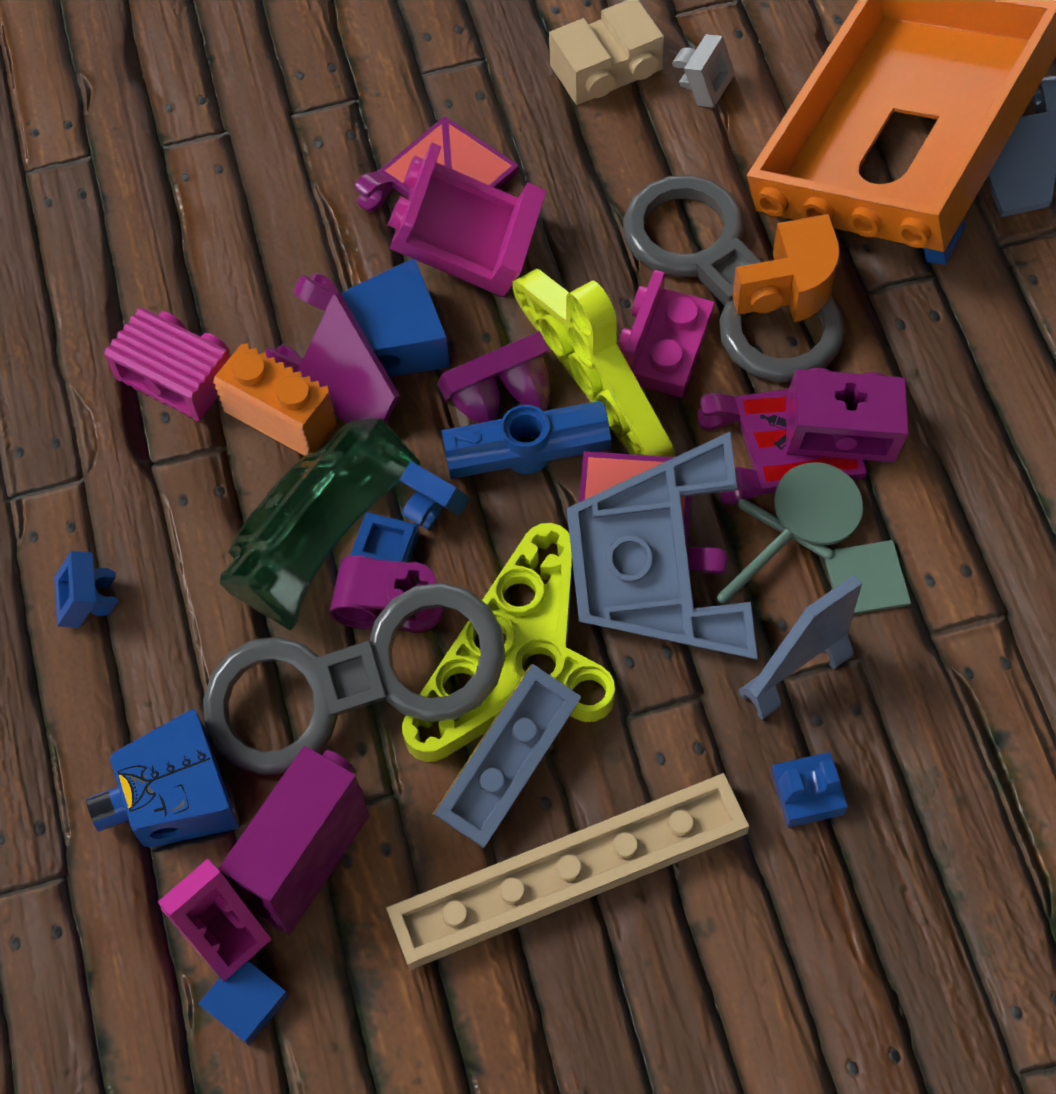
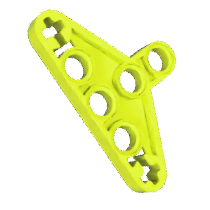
[512,269,676,457]
[402,523,615,762]

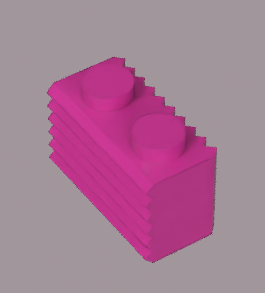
[104,307,230,421]

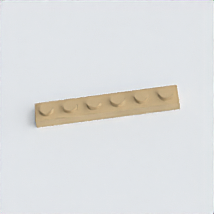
[386,773,749,970]

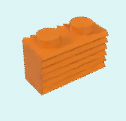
[213,343,337,458]

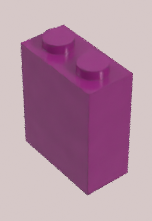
[218,745,369,935]

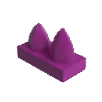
[437,331,550,423]

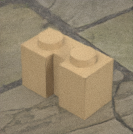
[549,0,664,105]

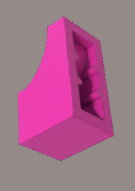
[158,858,272,982]

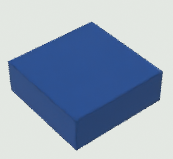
[350,512,420,563]
[198,961,289,1046]

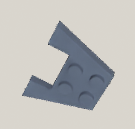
[567,432,758,660]

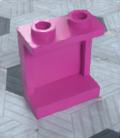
[388,142,547,297]

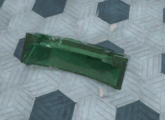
[220,418,421,631]

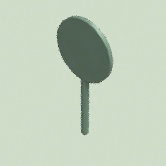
[717,462,863,604]

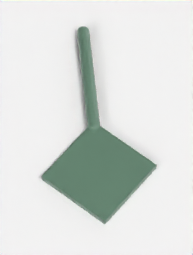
[738,498,911,615]

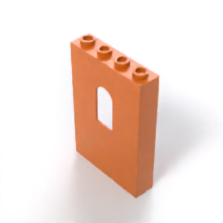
[746,0,1056,252]

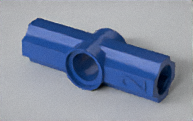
[441,400,611,479]

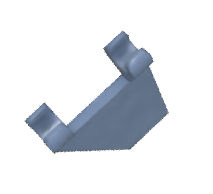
[986,76,1056,217]
[739,575,862,720]

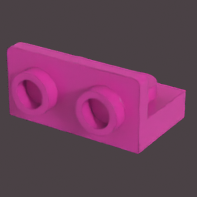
[618,270,714,398]

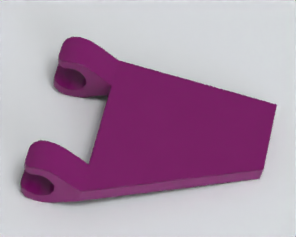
[265,273,400,442]

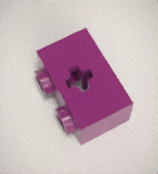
[785,368,908,462]

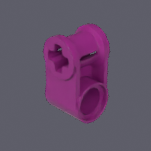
[330,556,444,633]

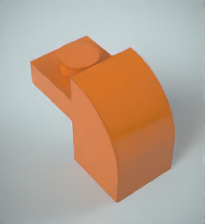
[732,214,839,323]

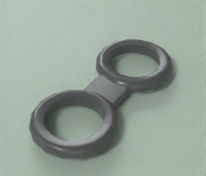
[623,175,845,382]
[203,583,505,776]

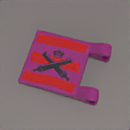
[697,389,867,505]

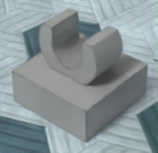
[672,34,735,107]

